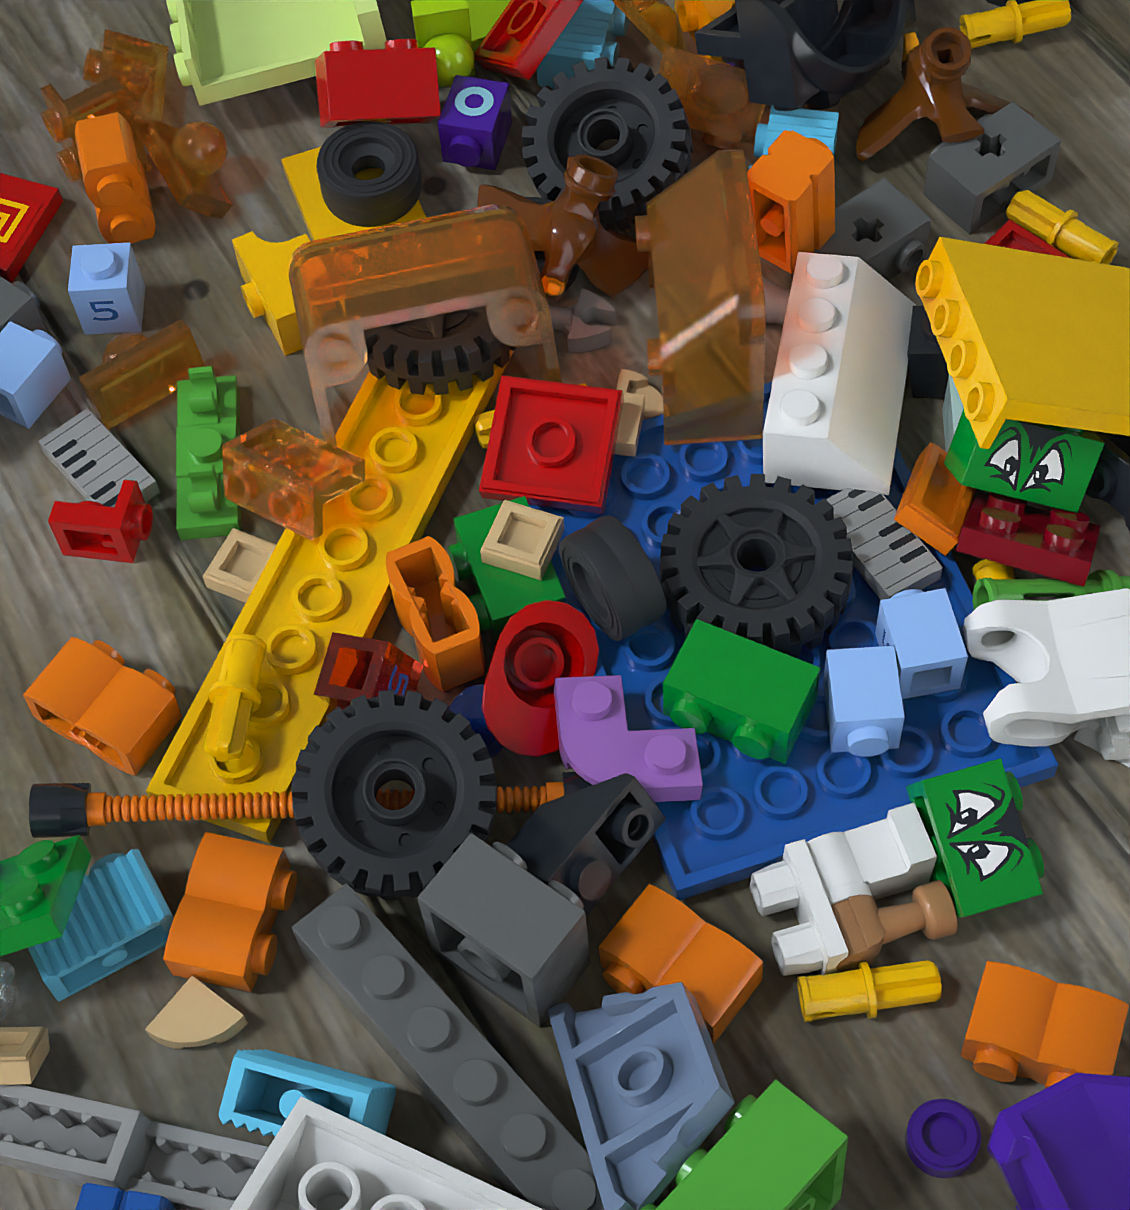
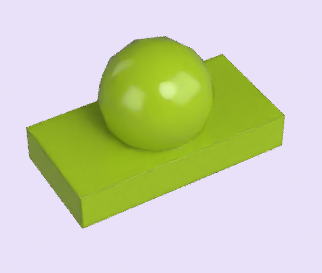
[411,0,475,87]

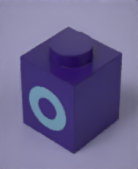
[438,75,513,170]

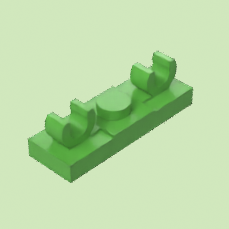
[176,366,241,540]

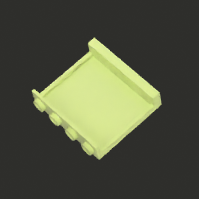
[166,0,387,106]

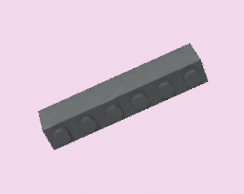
[291,883,604,1210]

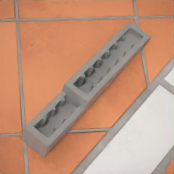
[0,1084,269,1210]

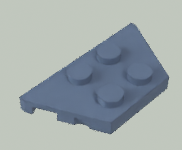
[547,982,735,1210]

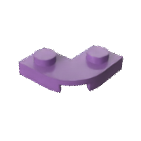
[554,675,703,802]

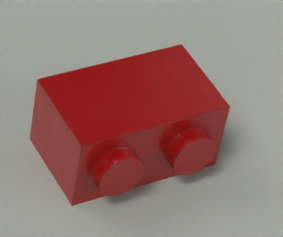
[315,39,441,128]

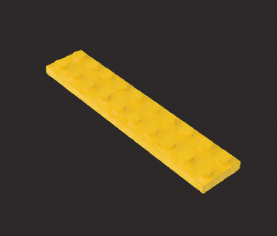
[146,350,513,844]

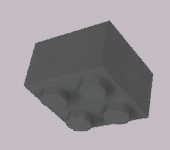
[417,833,591,1028]

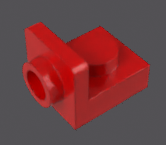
[48,480,153,563]

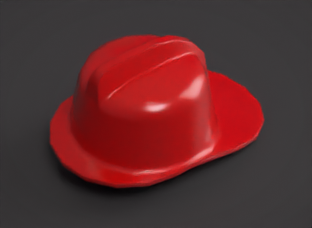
[482,600,599,757]

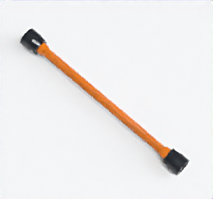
[29,772,592,838]

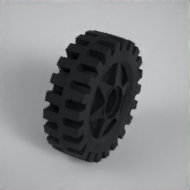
[521,57,693,231]
[345,224,523,395]
[660,474,853,658]
[291,690,497,900]

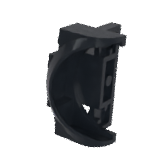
[694,0,916,111]

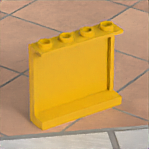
[915,237,1130,449]

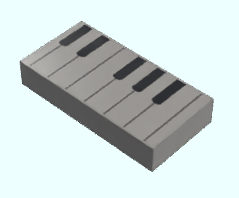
[38,408,160,507]
[826,488,943,600]

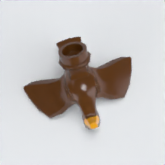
[856,27,1034,162]
[477,154,657,302]

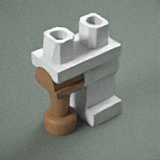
[750,802,958,976]

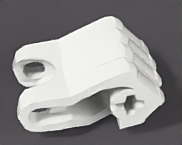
[963,588,1130,760]

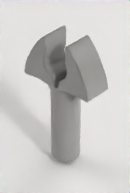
[522,289,616,353]

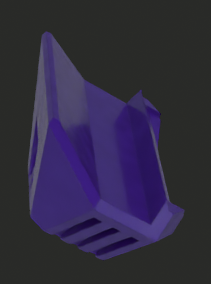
[986,1073,1130,1210]

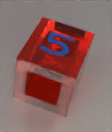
[314,632,423,710]

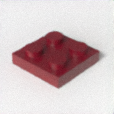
[956,492,1101,587]

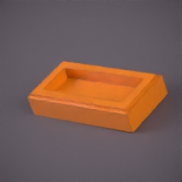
[894,442,976,556]

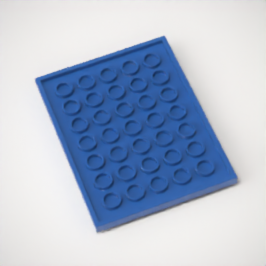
[528,381,1058,901]

